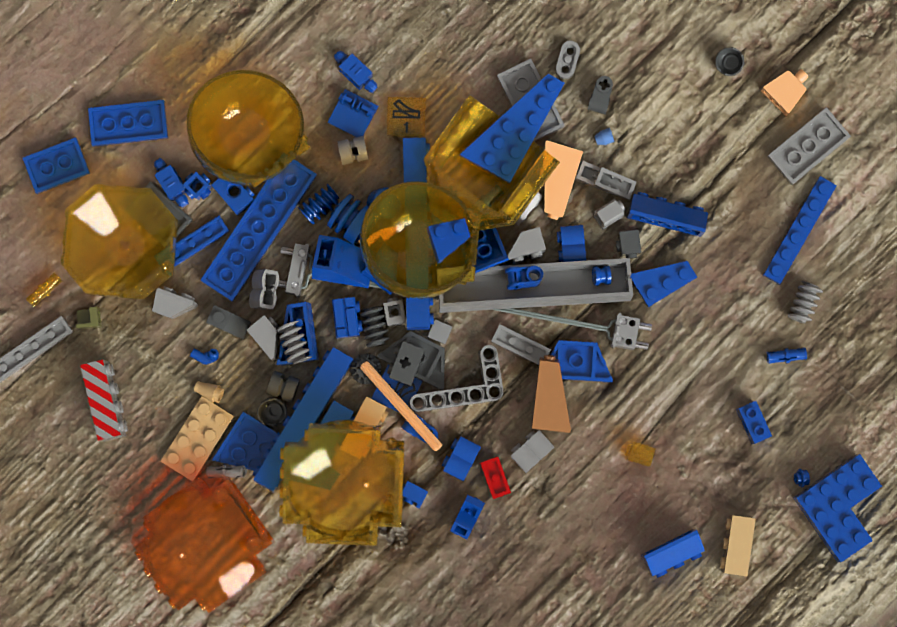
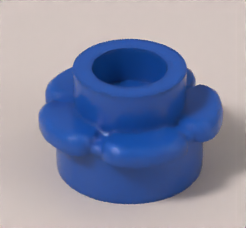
[794,469,810,488]

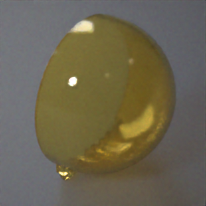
[186,70,310,188]
[360,182,481,299]

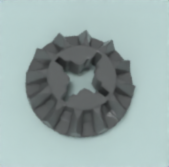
[351,354,381,384]

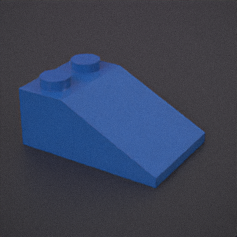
[461,213,509,274]

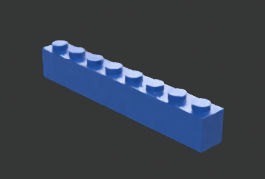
[252,347,353,493]

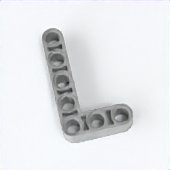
[409,345,503,412]

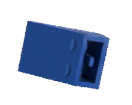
[312,235,373,288]

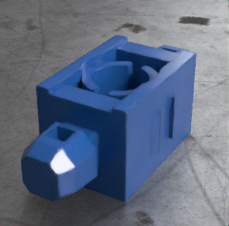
[334,51,378,93]
[154,158,189,208]

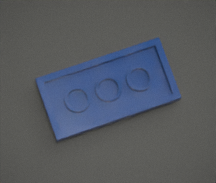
[88,100,168,147]

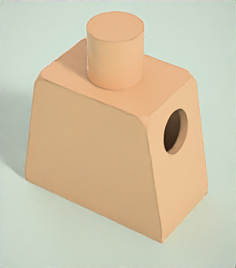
[761,69,808,116]

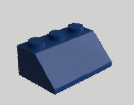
[641,529,705,578]

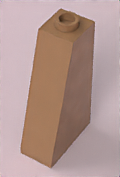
[532,355,571,433]

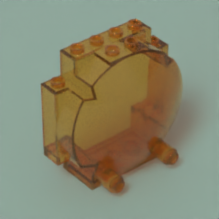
[135,477,276,613]

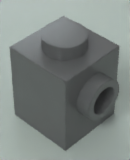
[616,230,641,259]

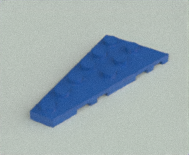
[459,74,565,183]
[212,411,340,490]

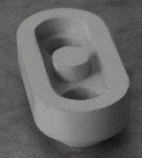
[556,41,580,79]

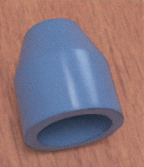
[594,127,615,145]

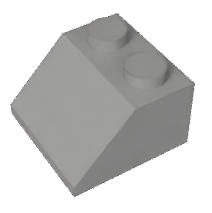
[247,315,280,362]

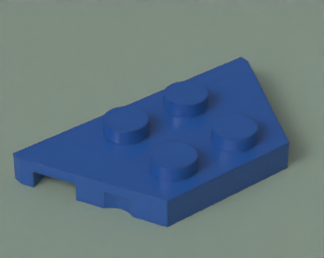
[550,340,613,382]

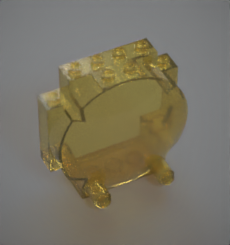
[279,420,404,546]

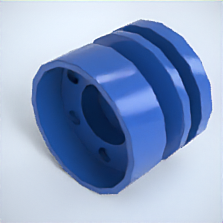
[327,194,377,245]

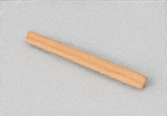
[360,361,442,451]

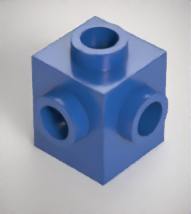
[183,172,212,200]

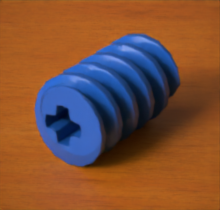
[298,184,340,225]

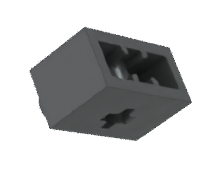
[387,341,425,386]

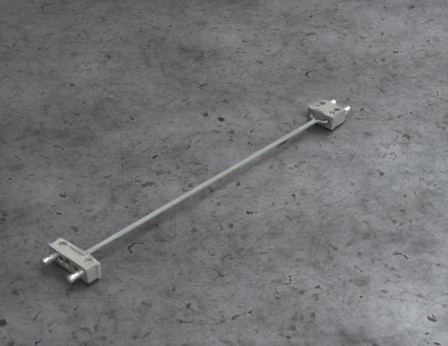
[278,243,652,350]

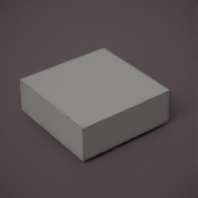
[428,320,452,344]

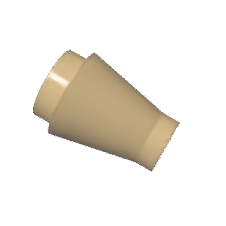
[194,381,224,403]

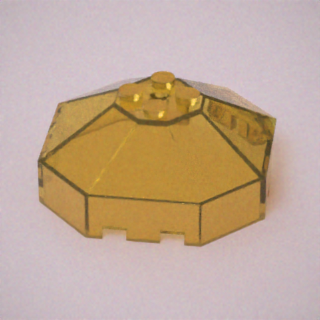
[61,184,178,299]

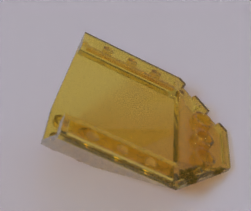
[424,95,560,232]

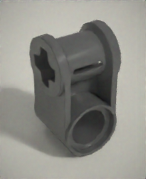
[587,76,613,115]

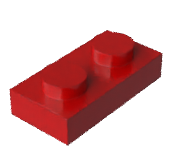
[480,457,511,499]

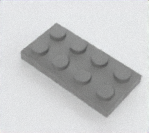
[497,59,565,143]
[767,107,851,185]

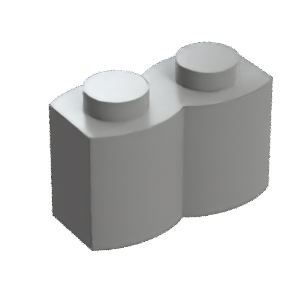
[593,199,625,230]
[249,269,279,310]
[510,430,554,473]

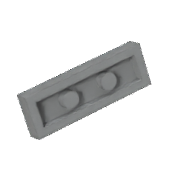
[491,324,551,365]

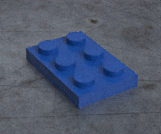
[23,137,90,194]

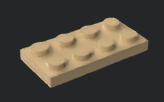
[160,396,235,482]

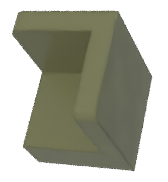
[76,307,102,330]

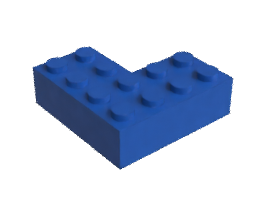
[793,454,882,563]

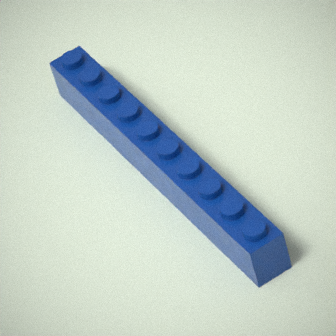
[403,138,434,330]

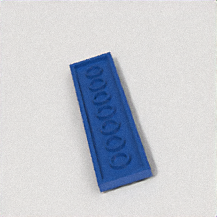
[200,154,317,302]

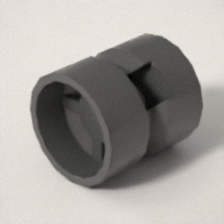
[266,371,300,403]

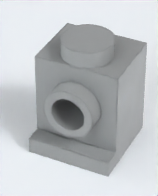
[383,297,407,327]

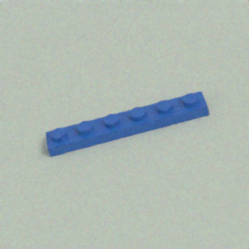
[763,176,837,285]

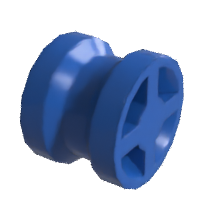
[592,266,611,286]

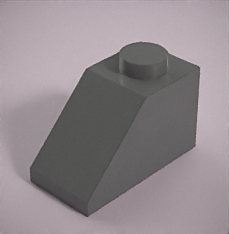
[206,305,251,340]

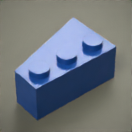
[277,302,319,366]

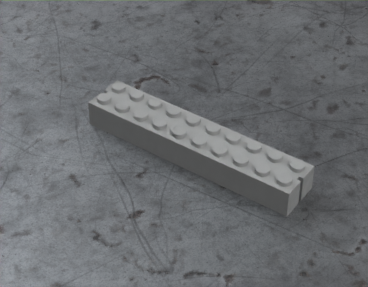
[437,258,633,313]

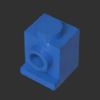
[397,481,428,509]

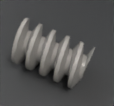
[787,281,823,324]
[277,321,312,364]

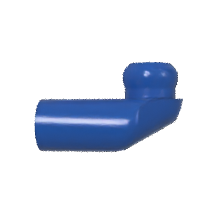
[190,348,219,365]

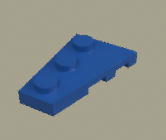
[630,261,697,307]

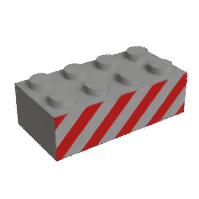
[80,359,128,442]

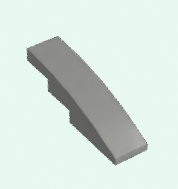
[575,161,637,200]

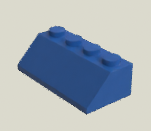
[627,192,708,237]

